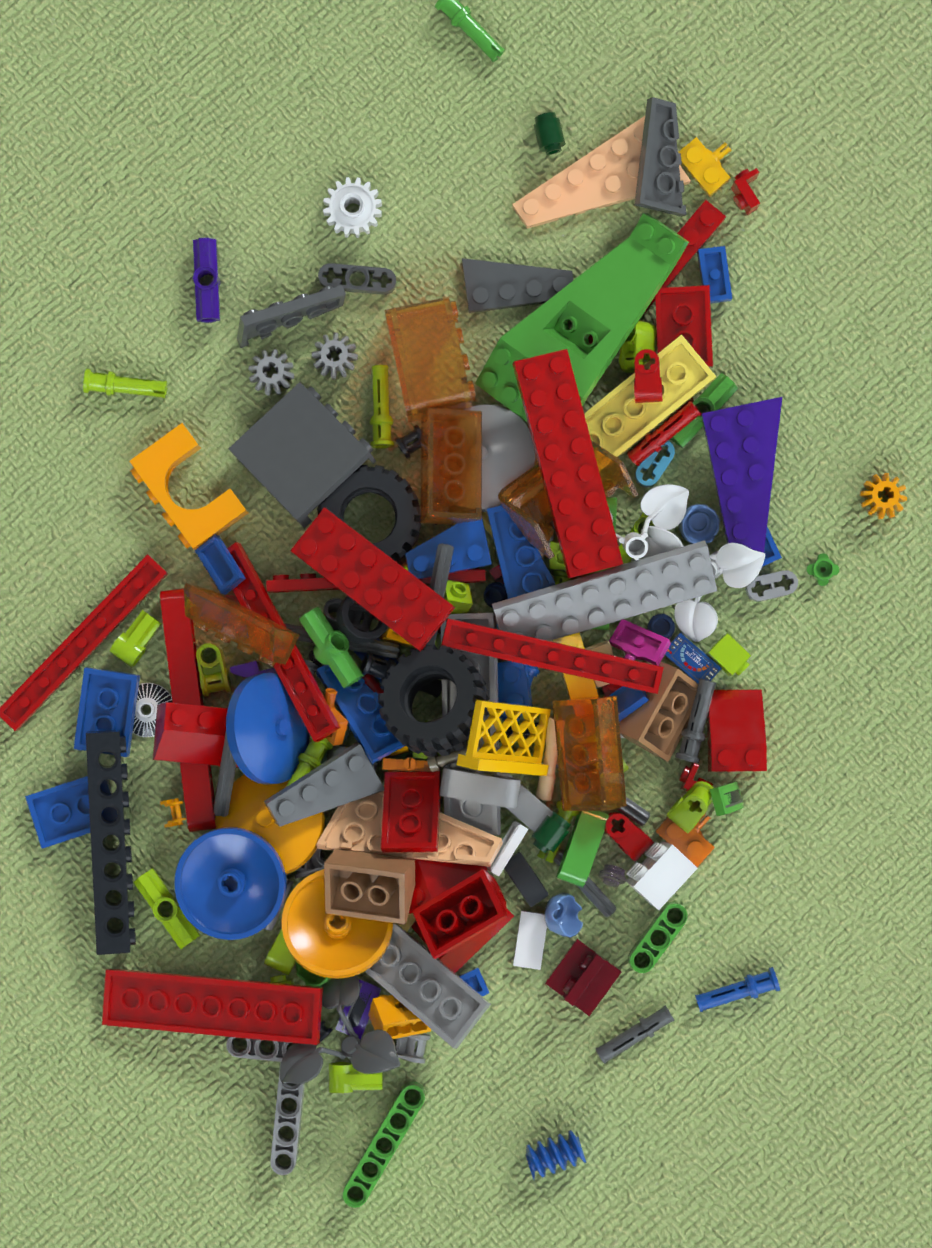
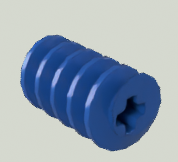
[526,1130,587,1180]

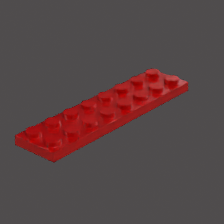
[512,349,623,579]
[102,968,323,1045]

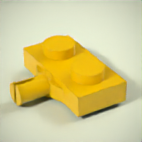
[678,137,732,197]

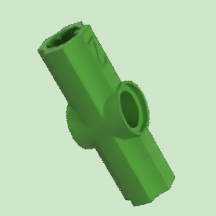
[671,373,739,449]
[299,607,364,689]

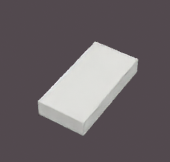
[487,821,528,876]
[513,910,547,970]

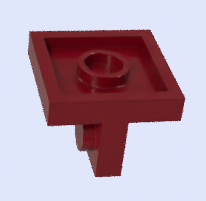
[545,938,622,1017]

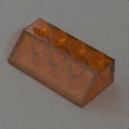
[421,408,482,524]
[184,583,299,666]
[553,696,627,811]

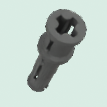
[675,678,716,763]

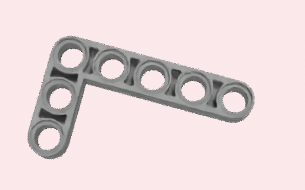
[226,1037,305,1175]

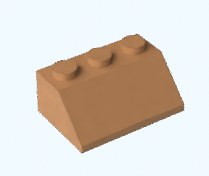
[616,662,698,762]
[324,849,415,924]

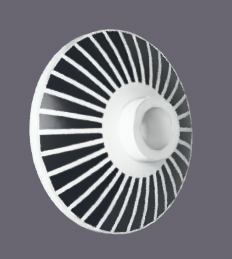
[133,683,173,737]

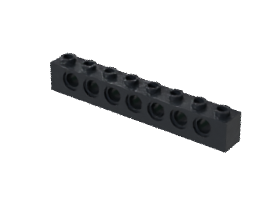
[86,730,136,955]

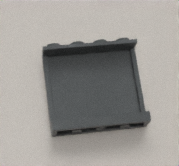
[228,382,376,529]

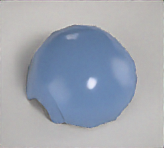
[679,504,720,544]
[545,892,583,938]

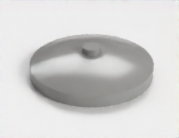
[429,405,538,512]

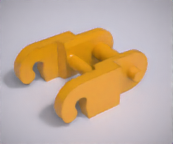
[160,798,186,828]

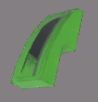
[710,781,744,816]

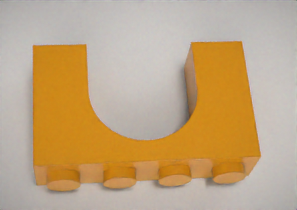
[129,423,248,550]

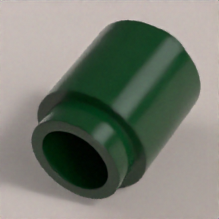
[534,112,566,155]
[532,811,571,854]

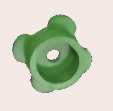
[806,553,839,586]

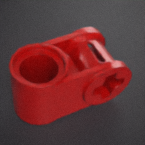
[634,349,663,403]
[605,812,654,862]

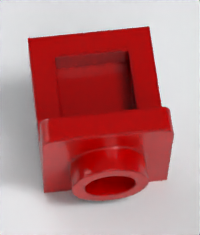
[731,168,760,215]

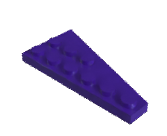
[701,397,783,569]

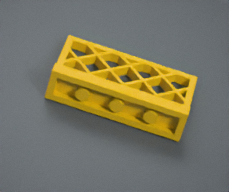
[456,700,551,776]

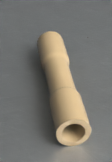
[536,717,565,801]

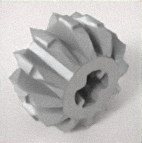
[312,333,358,380]
[248,349,295,396]

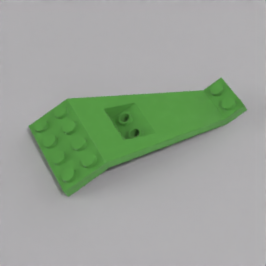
[475,213,689,423]

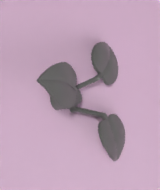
[280,975,401,1084]

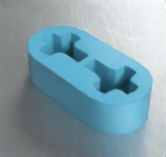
[635,441,675,487]

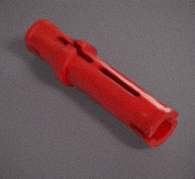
[627,401,701,466]

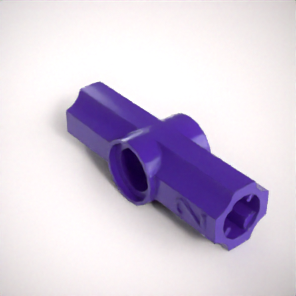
[193,238,220,323]

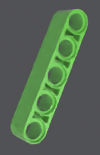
[343,1081,425,1208]

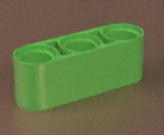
[556,804,609,888]
[628,902,688,973]

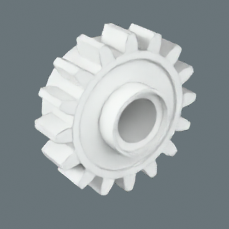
[323,177,382,238]

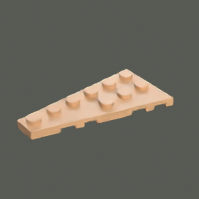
[512,116,691,229]
[316,791,503,867]

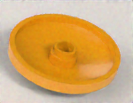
[215,775,325,875]
[282,869,393,979]

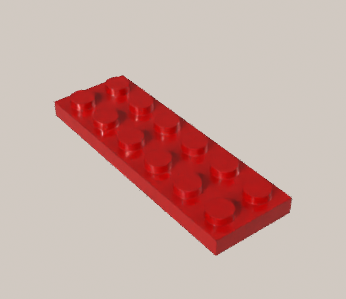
[290,507,455,652]

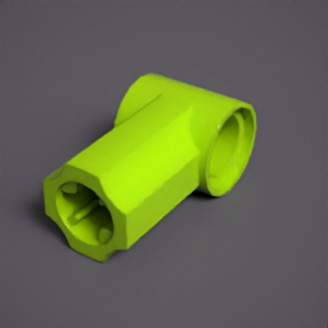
[110,610,162,668]
[329,1062,383,1093]

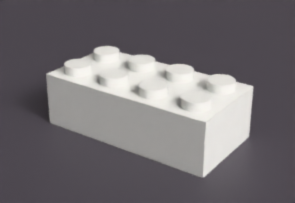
[626,841,698,910]

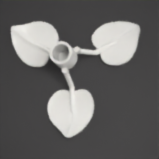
[610,484,689,565]
[641,526,765,642]

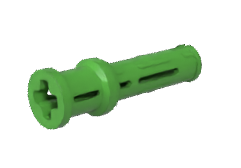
[435,0,505,62]

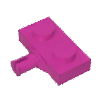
[609,619,671,666]

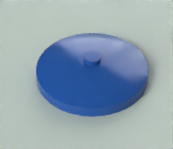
[226,673,310,785]
[174,827,286,940]

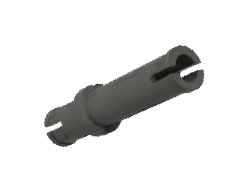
[595,1005,675,1064]

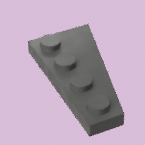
[634,97,687,217]
[462,258,573,313]
[237,285,346,348]
[264,742,384,827]

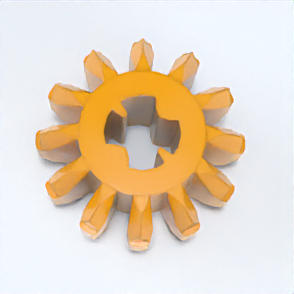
[860,473,907,520]

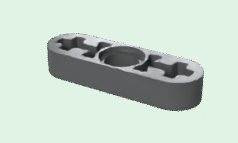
[318,263,397,295]

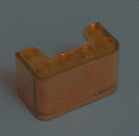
[385,297,476,423]

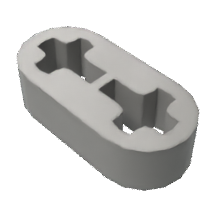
[746,570,798,602]

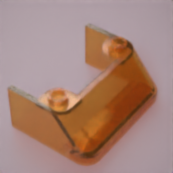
[498,440,638,559]

